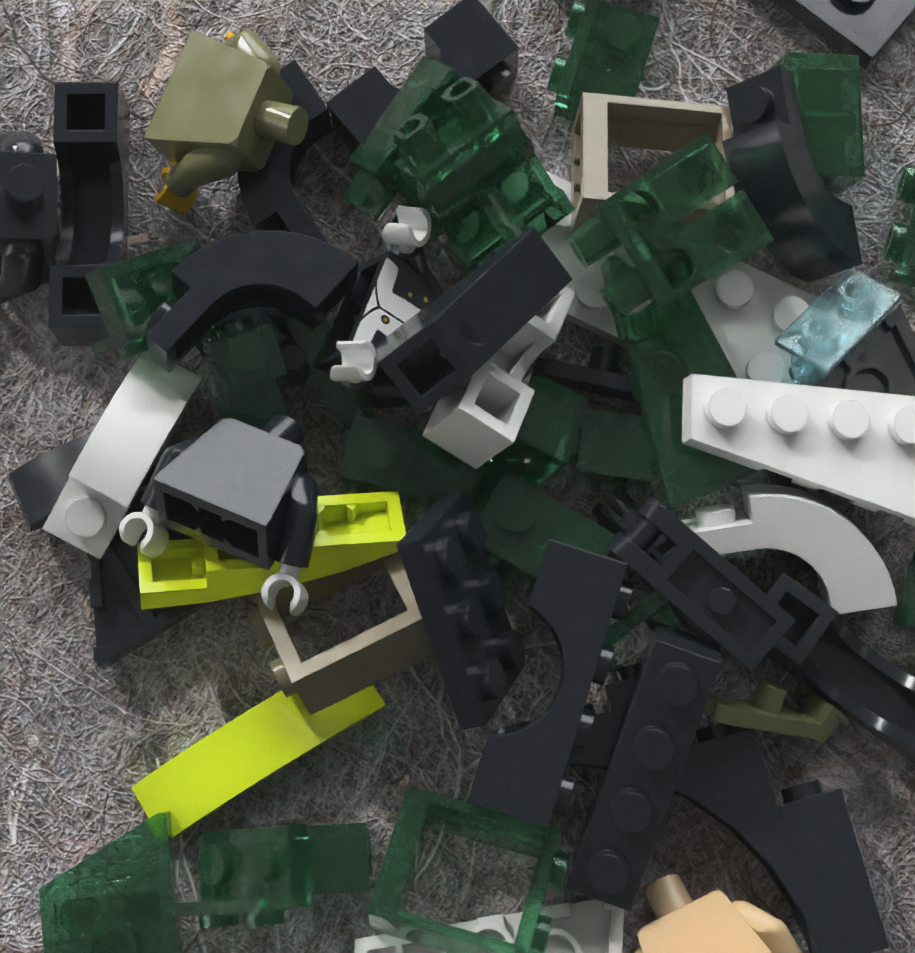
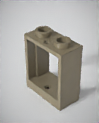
[571,92,742,246]
[248,552,434,715]

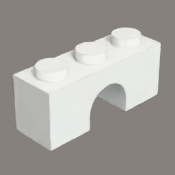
[422,286,576,469]

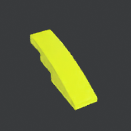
[137,491,406,610]

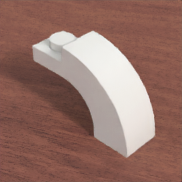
[42,348,203,559]
[681,484,897,614]

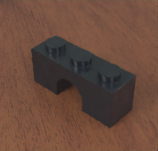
[326,0,519,179]

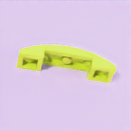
[131,685,386,844]

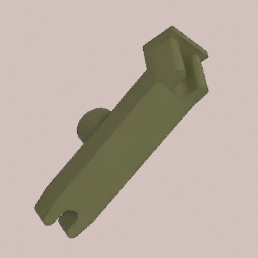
[704,678,849,745]

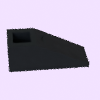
[375,226,573,415]

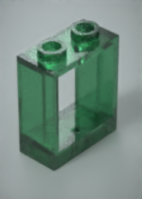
[367,786,571,953]

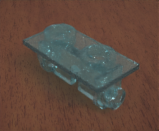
[774,268,902,385]

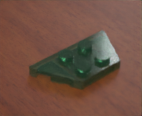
[39,811,182,953]

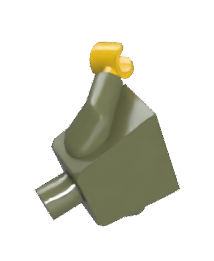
[144,30,309,214]

